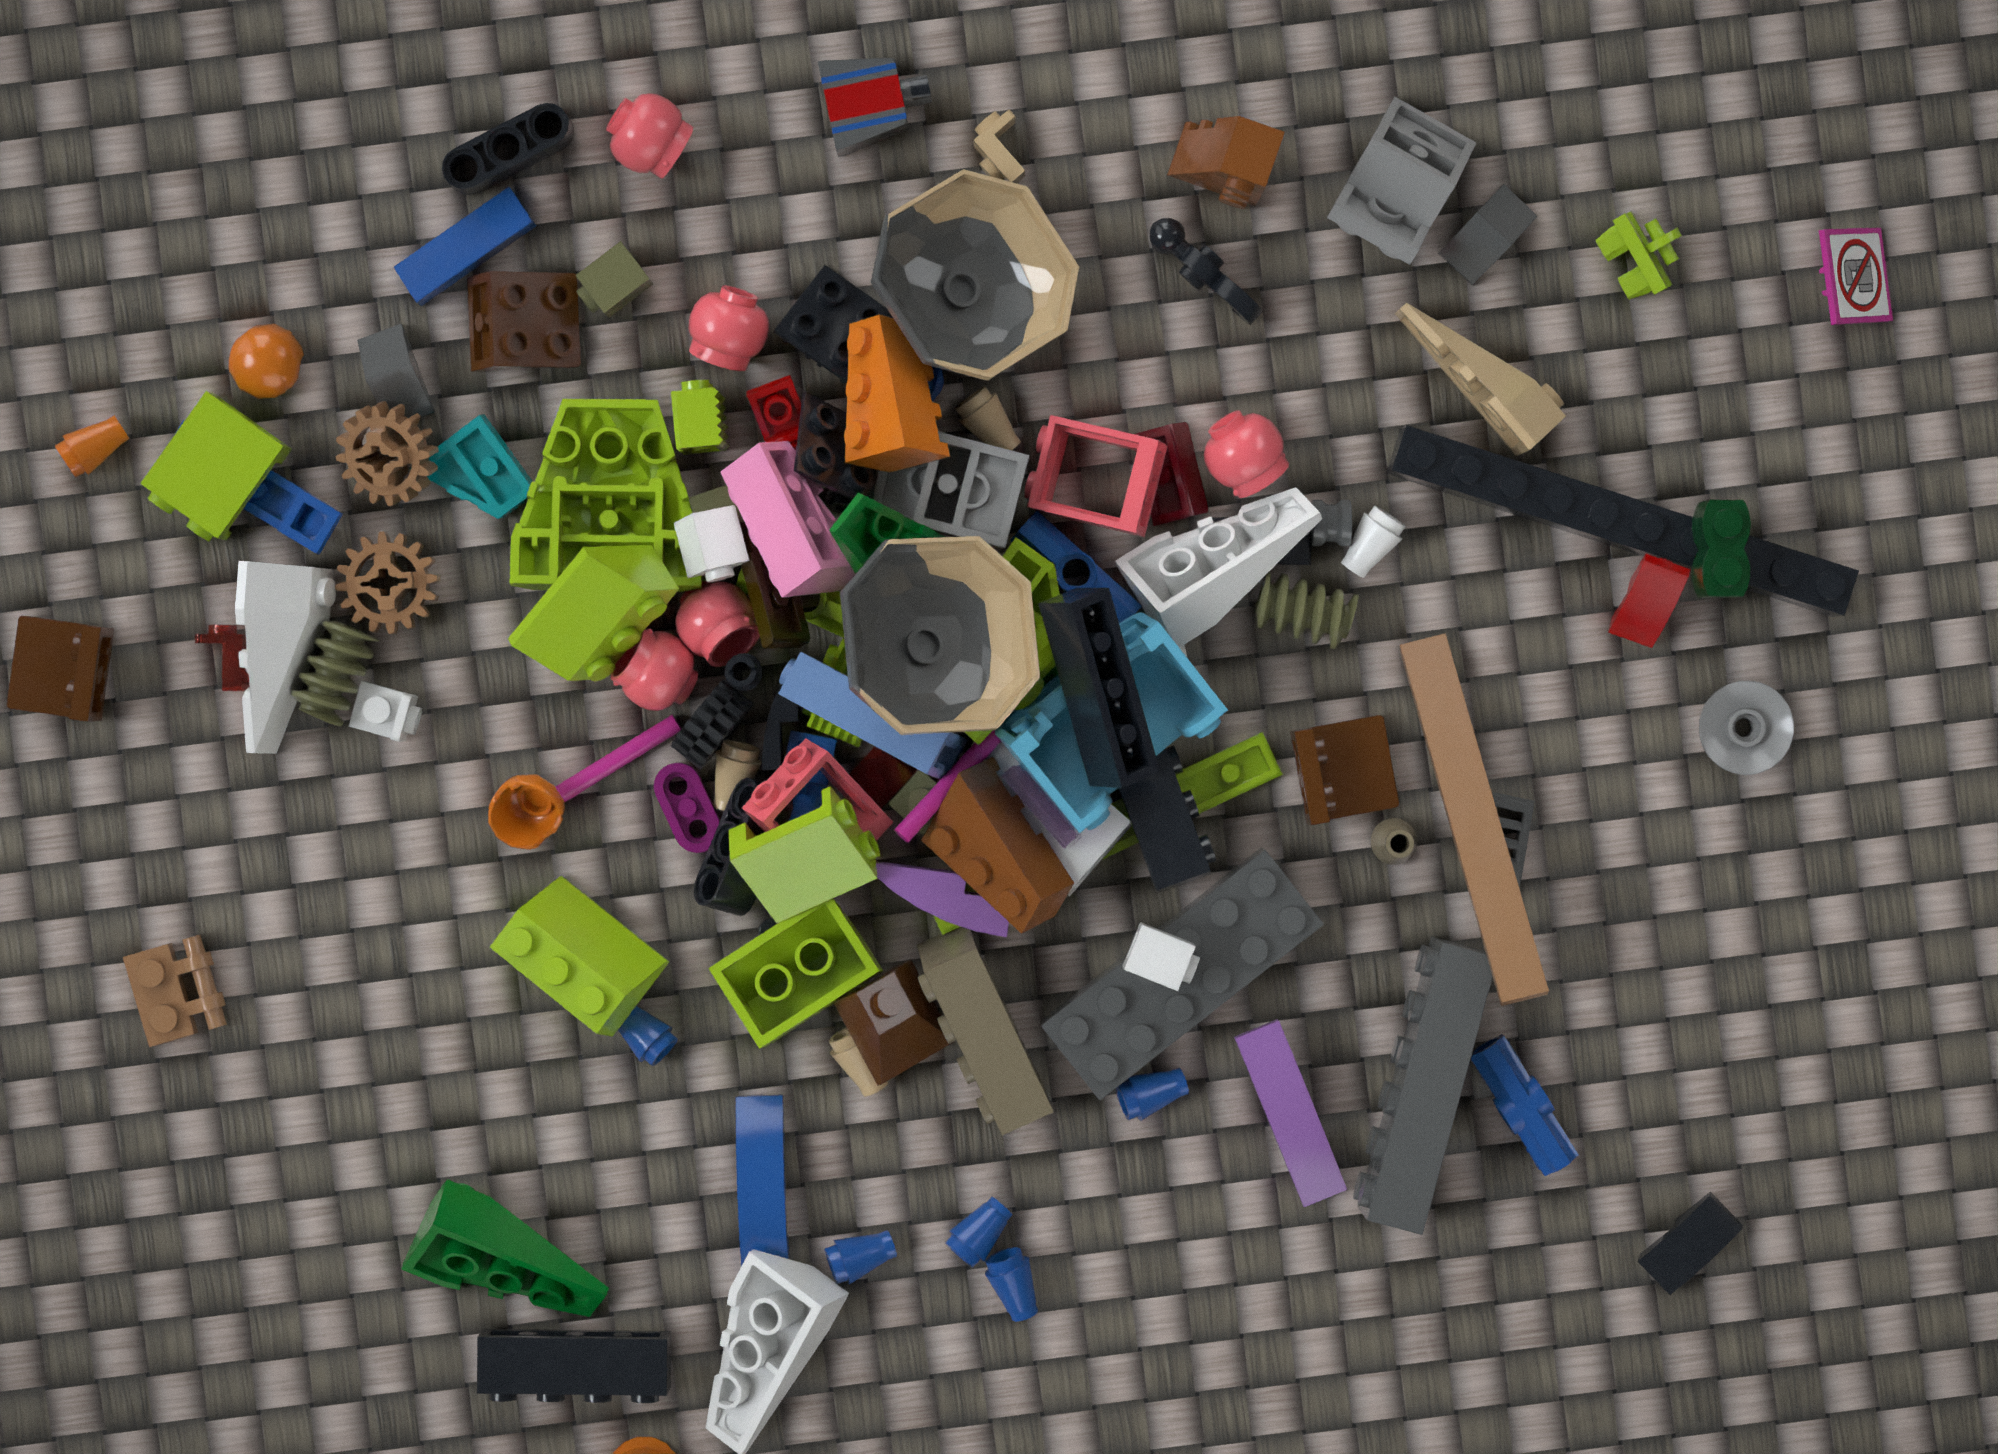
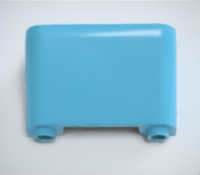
[995,612,1228,833]

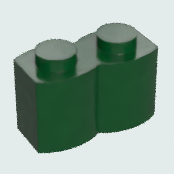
[1692,499,1751,598]

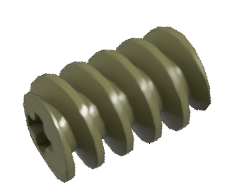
[1255,571,1359,650]
[290,621,381,727]

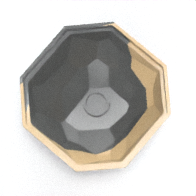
[871,169,1079,381]
[840,536,1040,735]

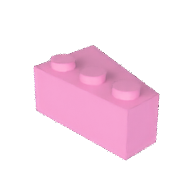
[720,441,855,598]

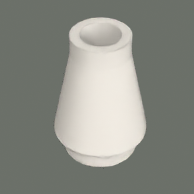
[1341,505,1406,578]

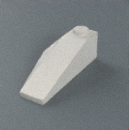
[1115,487,1322,648]
[235,561,336,754]

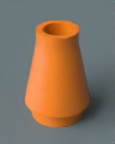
[55,415,130,478]

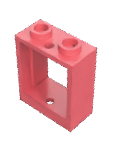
[1025,415,1168,538]
[742,738,893,841]

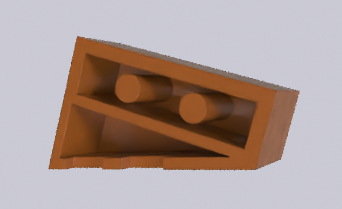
[1167,116,1285,209]
[921,757,1074,934]

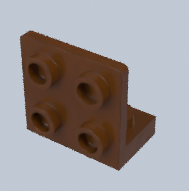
[467,271,581,372]
[7,616,114,722]
[1290,715,1399,825]

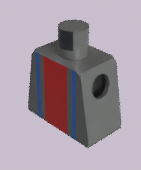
[818,58,932,157]

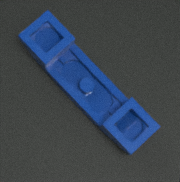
[175,420,343,555]
[736,1094,789,1267]

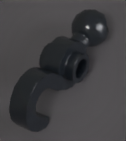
[1150,218,1263,325]

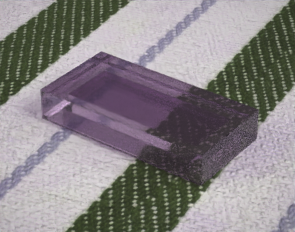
[1001,765,1082,849]

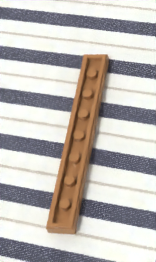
[1399,633,1549,1006]

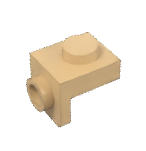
[973,110,1025,184]

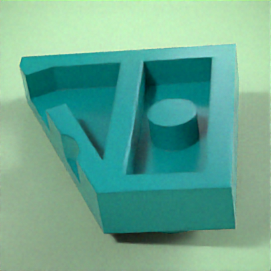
[409,414,533,519]

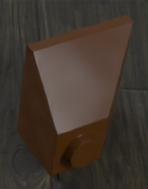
[833,959,955,1086]

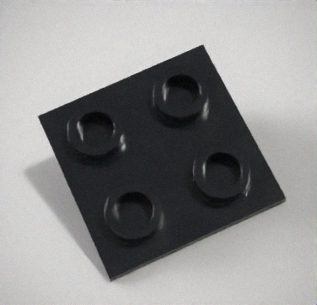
[773,265,893,384]
[794,391,876,513]

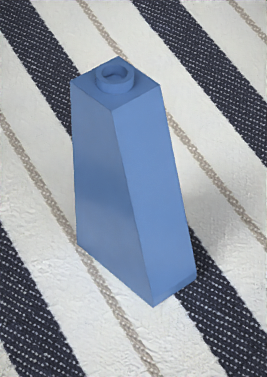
[778,652,968,779]

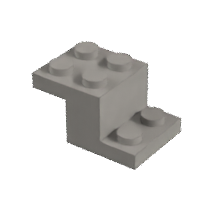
[1327,97,1476,265]
[874,432,1029,549]

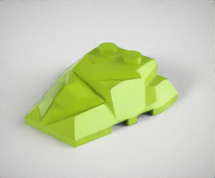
[509,399,702,592]

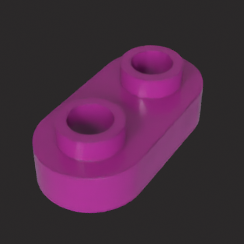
[654,762,720,853]

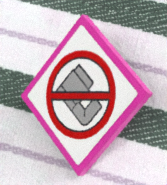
[1819,227,1893,325]

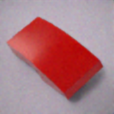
[746,375,801,451]
[1608,554,1691,648]

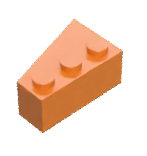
[844,315,950,473]

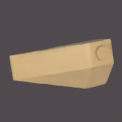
[1395,303,1566,456]

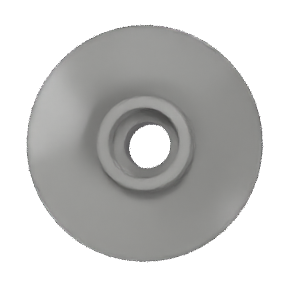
[1699,681,1794,775]

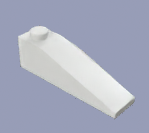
[706,1249,849,1454]

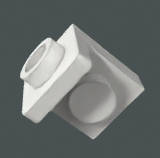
[349,681,422,742]

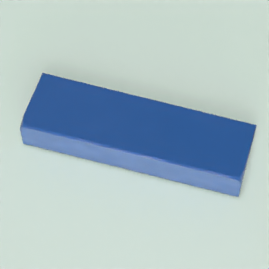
[394,187,537,306]

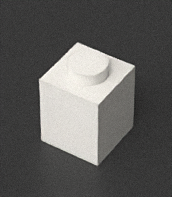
[674,505,749,582]
[1123,922,1200,991]

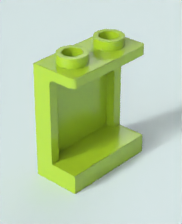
[140,391,292,542]
[729,786,880,923]

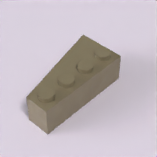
[917,927,1054,1136]

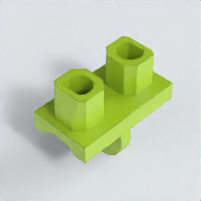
[1596,211,1682,300]

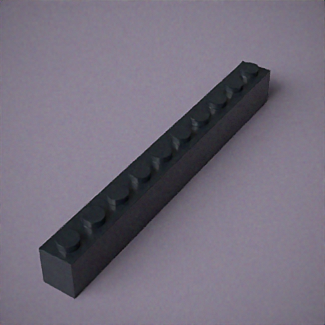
[1386,425,1859,617]

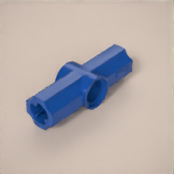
[1010,511,1142,624]
[1471,1034,1579,1176]

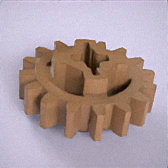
[336,401,439,506]
[335,531,441,634]

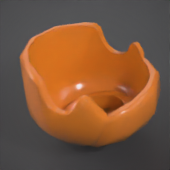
[229,324,304,399]
[488,774,565,850]

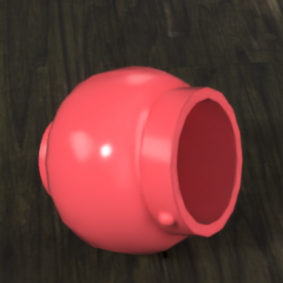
[606,93,694,179]
[689,285,769,371]
[1204,410,1289,498]
[675,581,760,667]
[611,629,698,711]

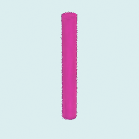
[555,714,682,803]
[894,730,1001,843]

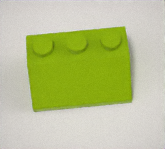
[508,545,679,682]
[490,876,670,1037]
[708,898,883,1049]

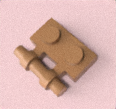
[123,935,227,1047]

